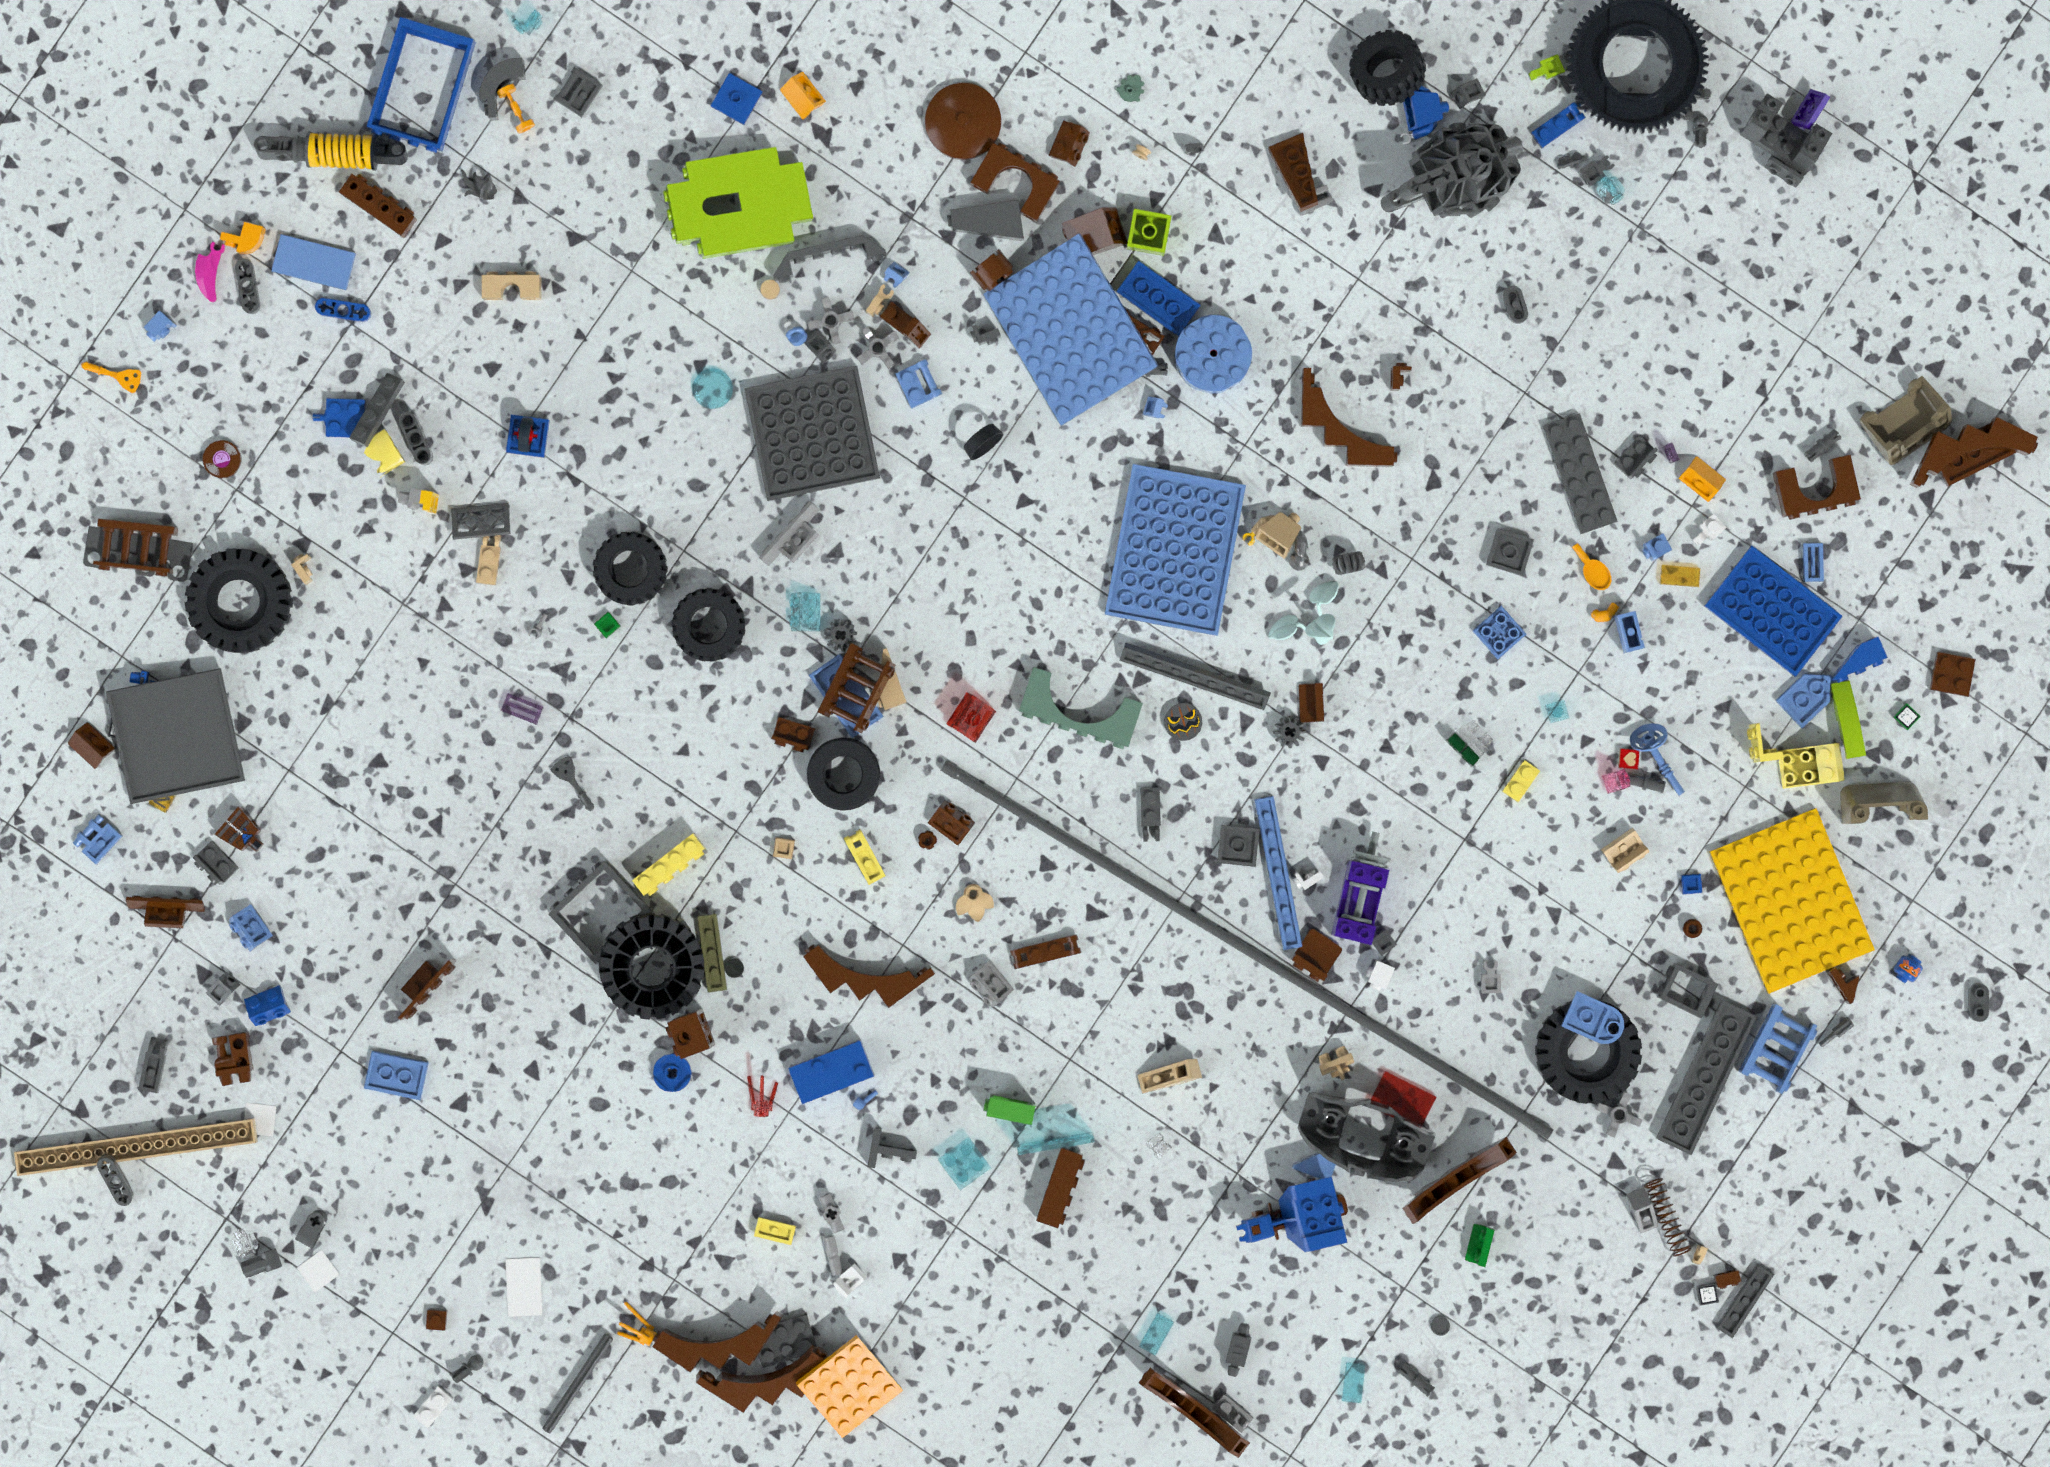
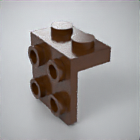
[1290,929,1342,982]

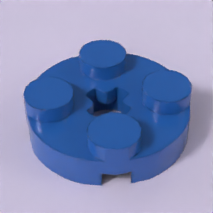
[653,1053,692,1092]

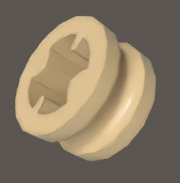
[1132,144,1151,161]

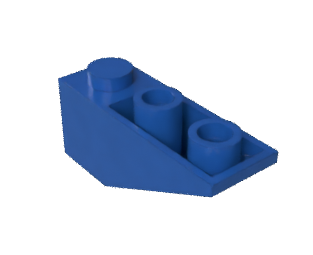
[1831,636,1888,683]

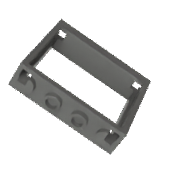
[548,861,653,964]

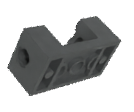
[1740,93,1833,175]

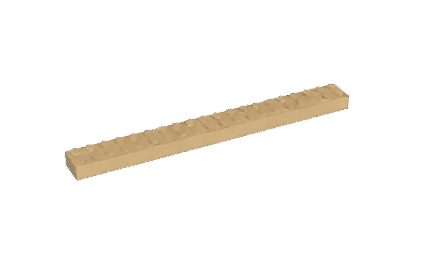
[14,1118,258,1176]

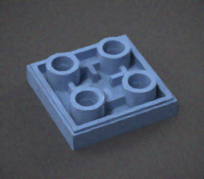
[1473,605,1527,660]

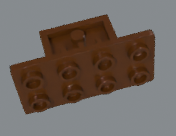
[398,959,456,1021]

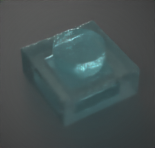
[1545,700,1569,723]

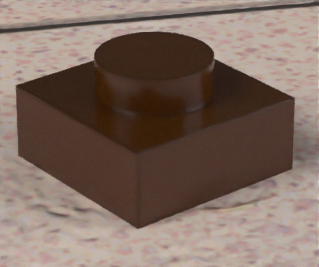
[426,1309,447,1331]

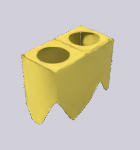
[364,429,405,478]

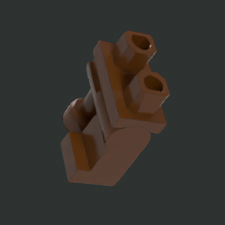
[212,1031,254,1086]

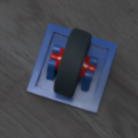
[506,414,550,458]

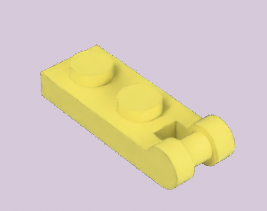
[844,829,886,885]

